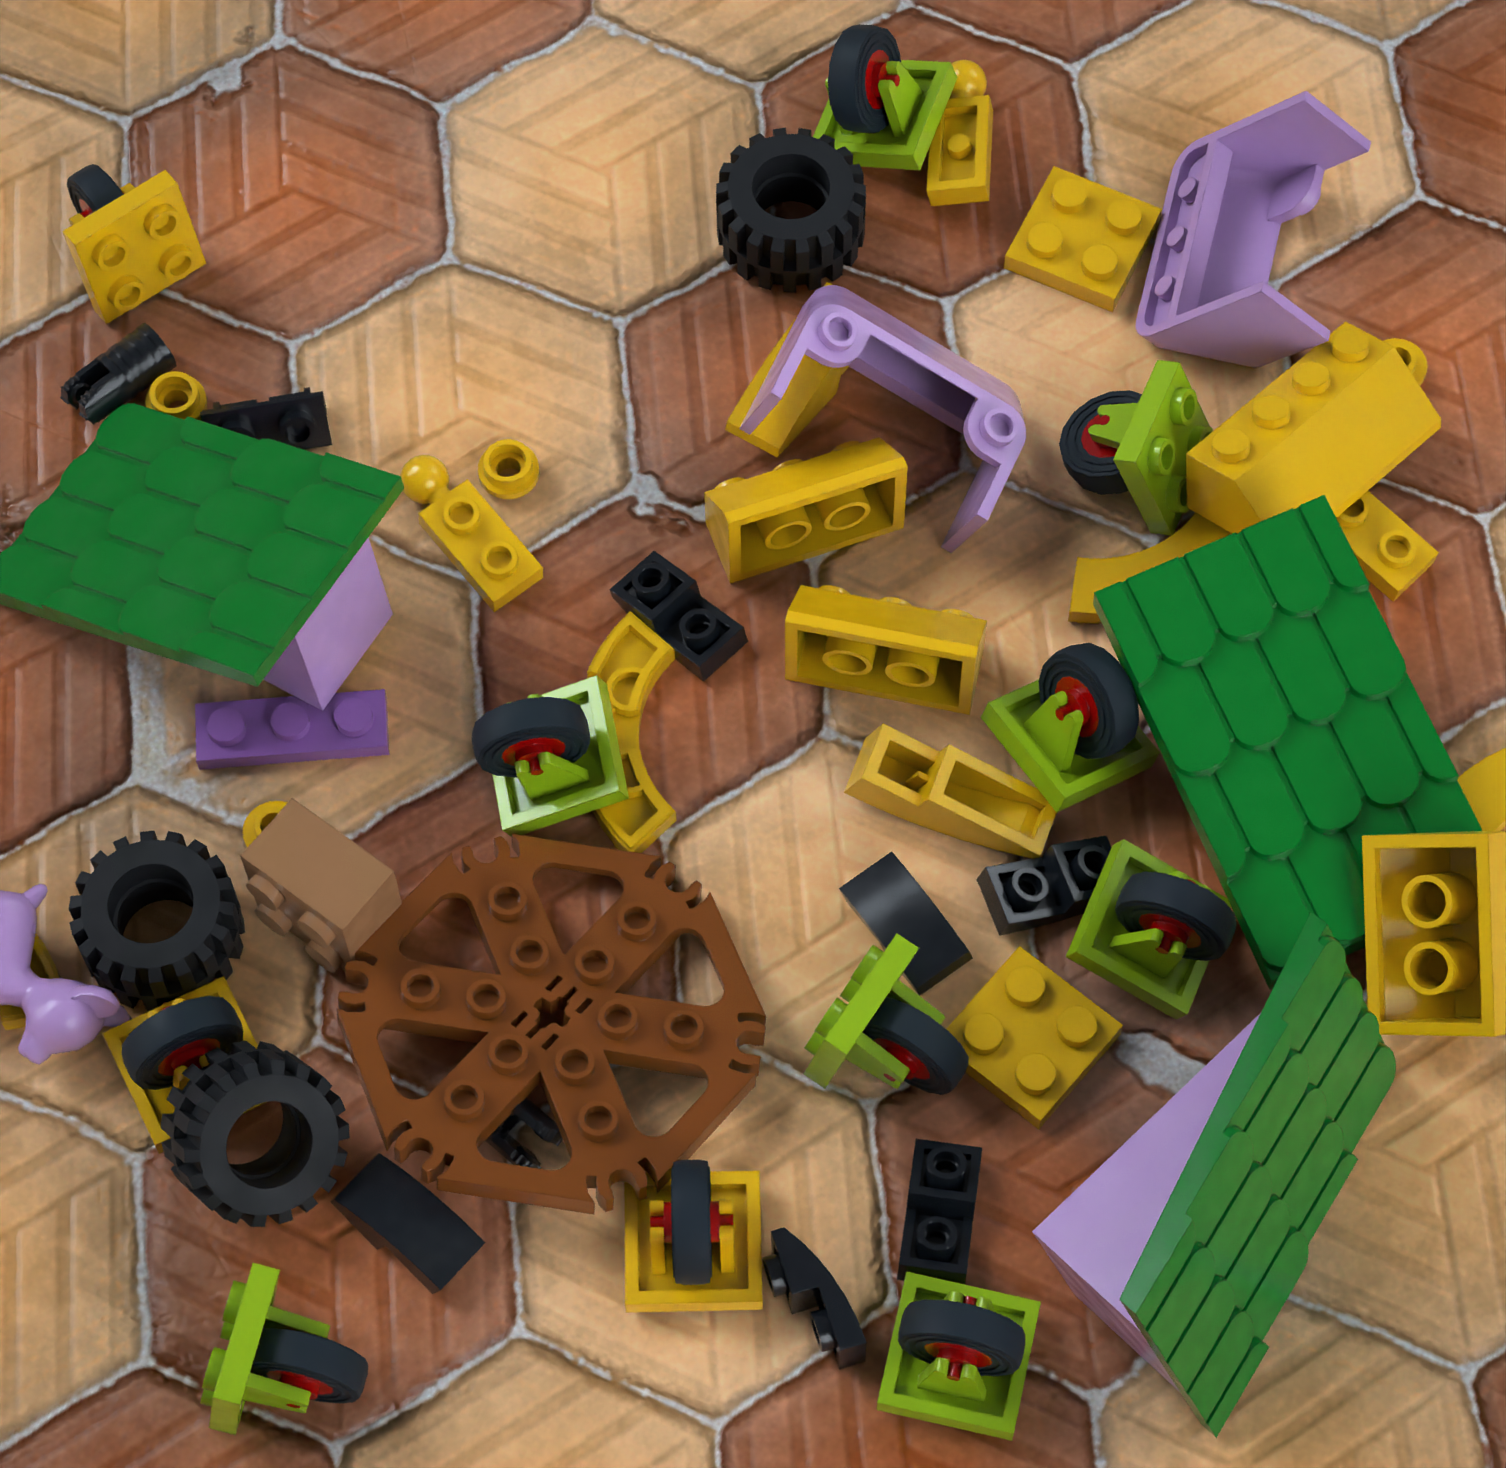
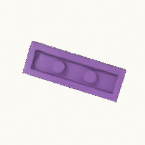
[195,689,389,770]

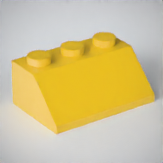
[704,437,908,584]
[785,585,987,715]
[1362,831,1506,1037]

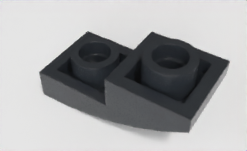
[610,551,748,681]
[976,835,1112,936]
[839,851,973,996]
[897,1139,982,1284]
[330,1153,486,1294]
[762,1227,867,1370]

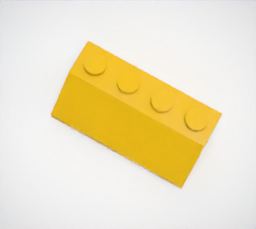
[1186,321,1441,534]

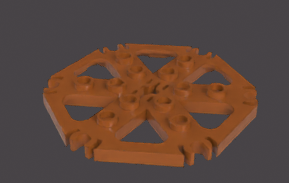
[336,834,766,1215]

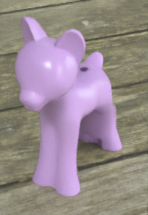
[0,884,132,1065]

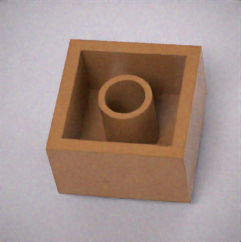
[240,798,402,973]

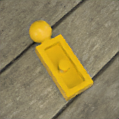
[927,60,993,206]
[400,455,543,612]
[1336,491,1439,602]

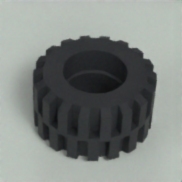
[716,128,866,293]
[69,831,245,1012]
[161,1041,350,1227]

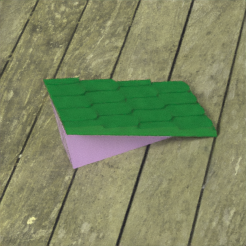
[0,403,404,711]
[1093,495,1483,990]
[1032,912,1396,1438]

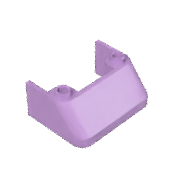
[1136,91,1371,368]
[739,285,1026,553]

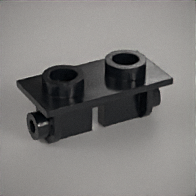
[200,387,332,449]

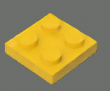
[1004,166,1162,312]
[946,946,1123,1130]

